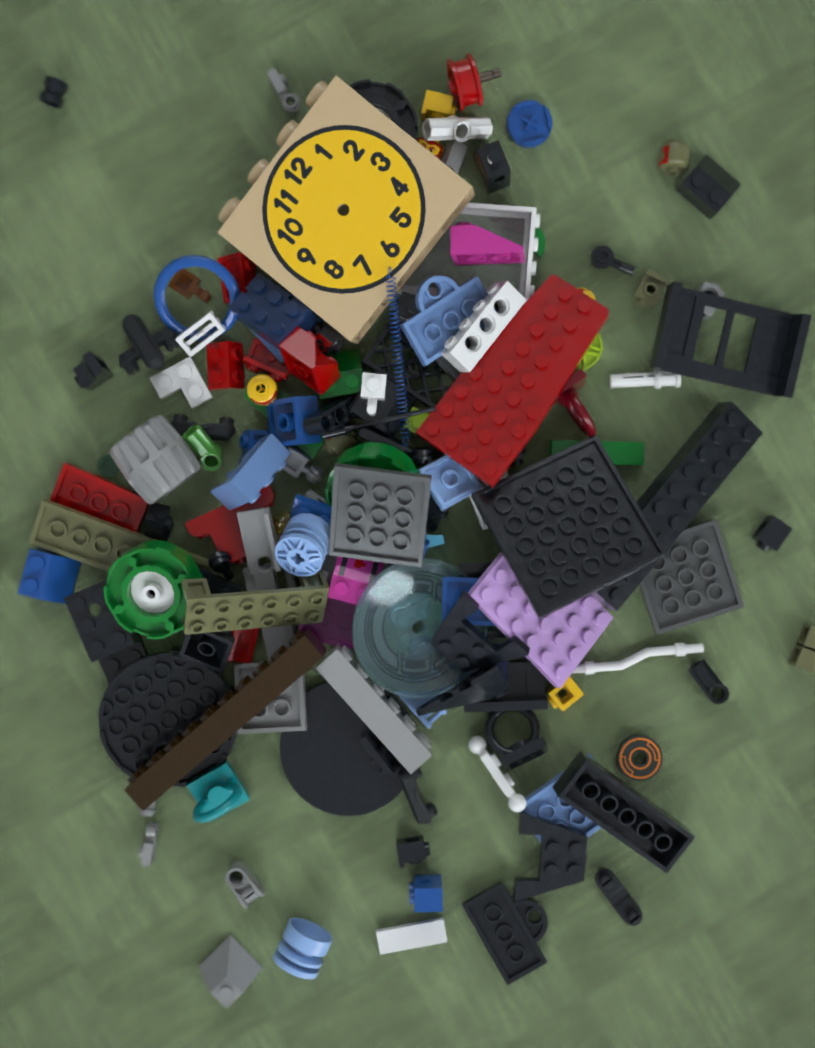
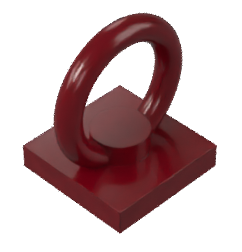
[552,369,596,437]

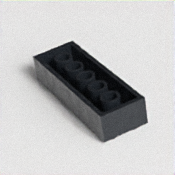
[553,750,695,874]

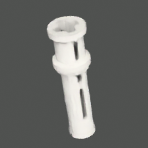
[609,369,681,389]

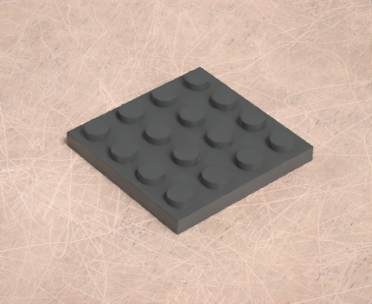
[328,463,432,568]
[639,519,744,635]

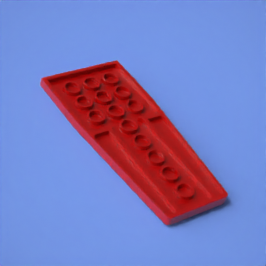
[416,275,609,488]

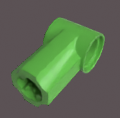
[182,425,223,471]

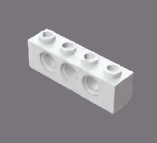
[441,281,526,373]

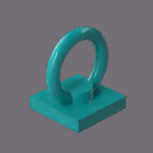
[186,759,250,823]

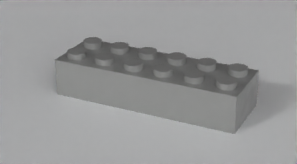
[316,643,432,774]

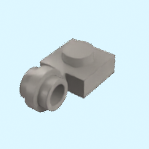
[266,68,301,113]
[282,446,324,484]

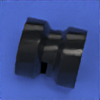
[39,76,69,109]

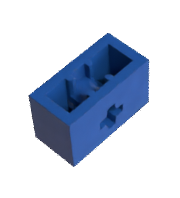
[409,874,443,912]

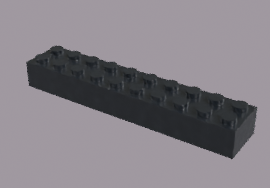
[592,402,763,611]

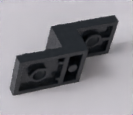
[64,580,148,684]

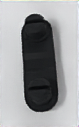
[122,314,164,370]
[119,327,179,375]
[170,414,236,441]
[398,766,438,824]
[595,868,643,926]

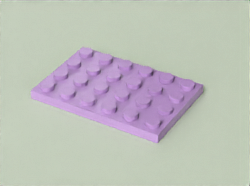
[468,552,613,688]

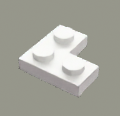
[150,357,213,408]

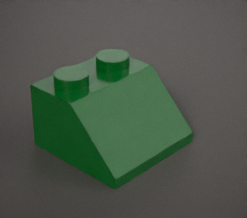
[319,348,363,402]

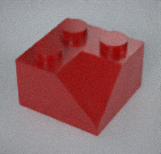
[278,326,341,395]

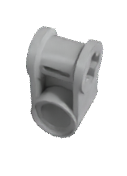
[225,861,266,908]

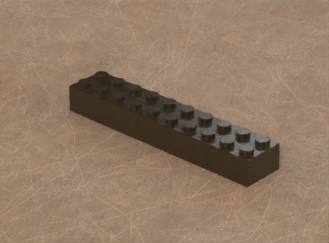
[124,628,327,811]

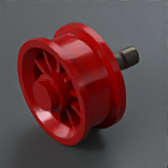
[446,53,502,112]

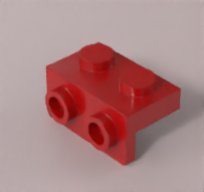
[243,338,290,383]
[206,341,245,390]
[228,628,259,663]

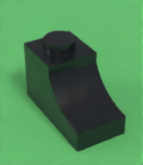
[73,351,114,391]

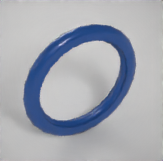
[153,255,240,341]

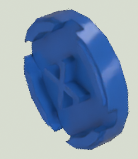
[506,100,553,148]

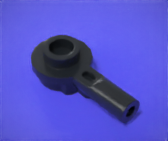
[591,245,636,276]
[410,447,444,464]
[208,551,234,580]

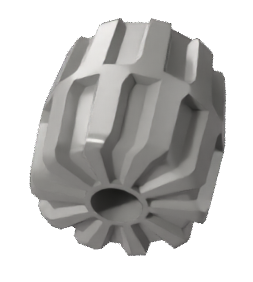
[110,415,200,504]

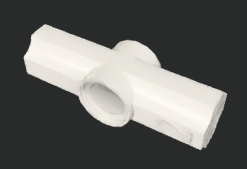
[422,115,493,142]

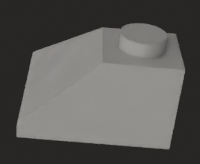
[198,934,263,1009]

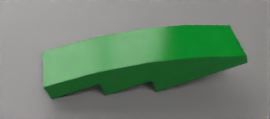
[550,440,644,466]

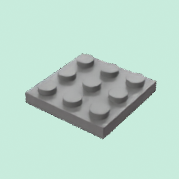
[234,662,307,734]

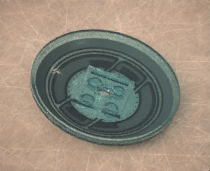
[352,558,488,698]

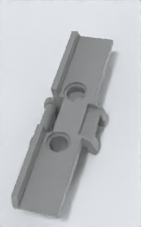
[237,507,297,661]

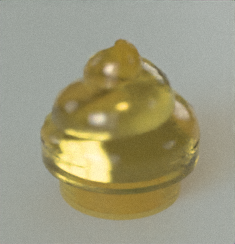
[272,511,291,535]

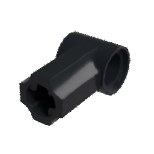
[687,659,729,704]

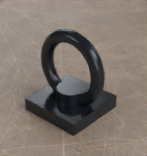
[485,710,548,772]

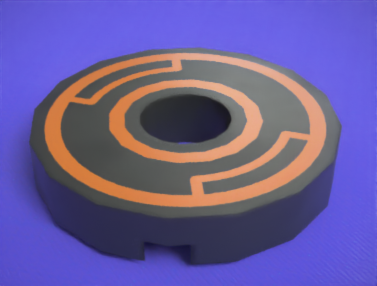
[616,734,663,781]

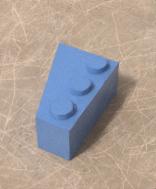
[210,433,291,511]

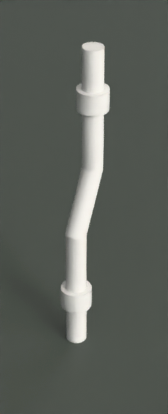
[572,642,704,675]

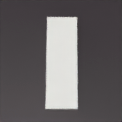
[376,917,448,955]

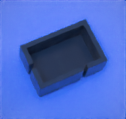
[228,273,317,351]

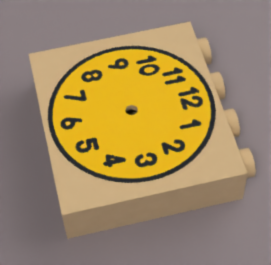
[217,76,475,344]

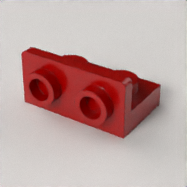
[217,252,256,304]

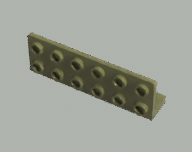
[181,569,329,635]

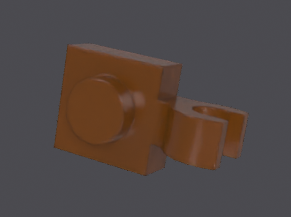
[168,269,212,304]

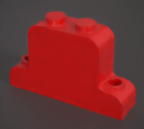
[185,484,276,565]

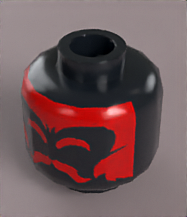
[311,322,346,356]

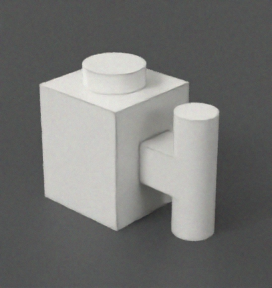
[361,372,387,416]

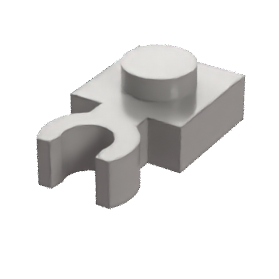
[138,822,159,867]

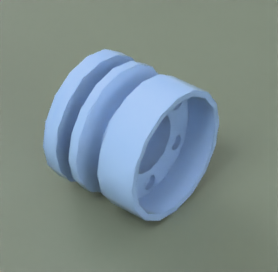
[275,513,330,577]
[273,917,333,979]

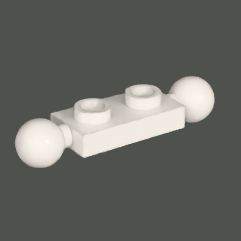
[468,735,526,813]

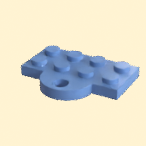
[400,275,497,366]

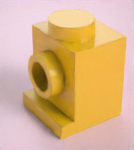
[421,90,457,121]
[546,676,584,711]

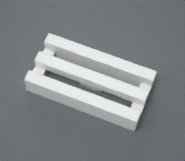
[175,310,226,357]

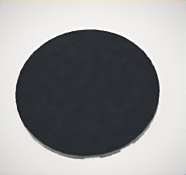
[98,652,237,787]
[280,681,412,816]

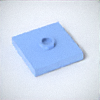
[418,455,482,511]

